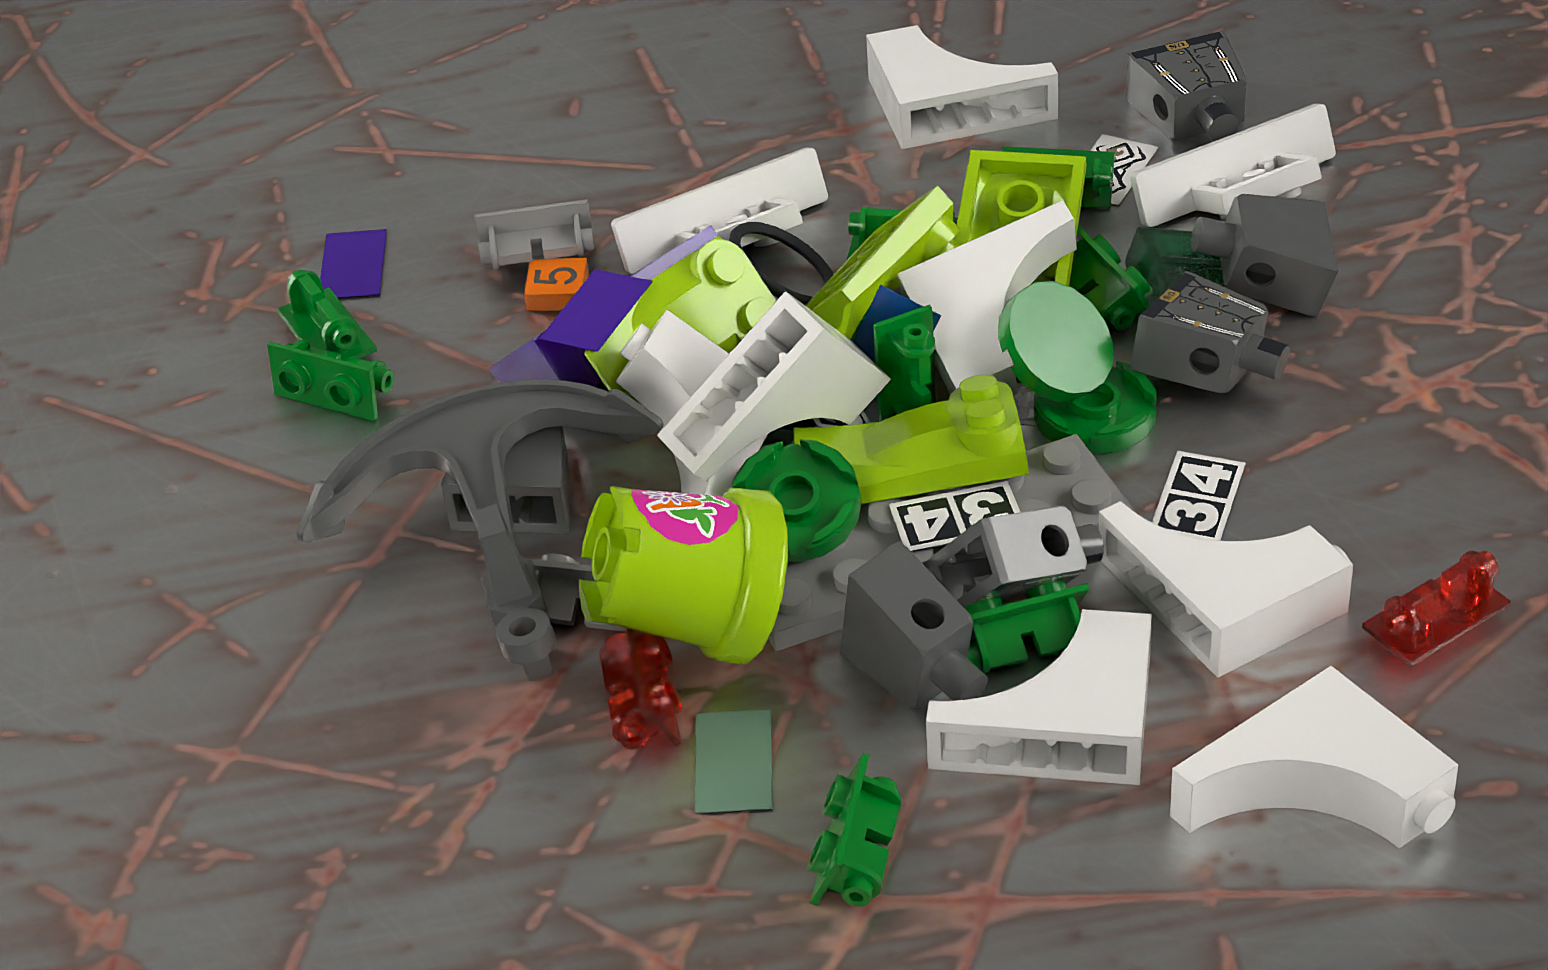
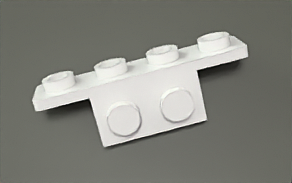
[1130,104,1336,227]
[611,148,828,274]

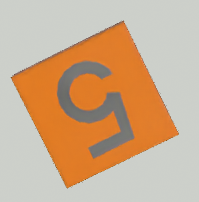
[524,258,589,311]

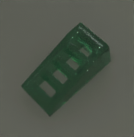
[1125,227,1225,296]

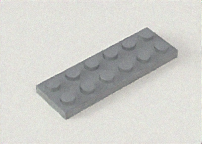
[768,434,1135,651]

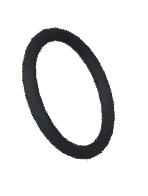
[729,222,834,305]

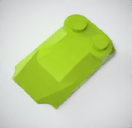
[954,150,1087,286]
[805,185,960,339]
[584,236,776,406]
[793,375,1029,504]

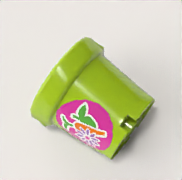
[579,486,788,664]

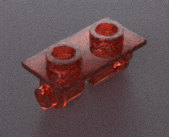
[1362,550,1511,667]
[599,628,682,750]

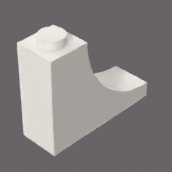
[866,25,1058,149]
[897,200,1077,395]
[657,291,891,482]
[616,310,768,496]
[1099,501,1353,678]
[926,609,1152,785]
[1170,666,1459,849]

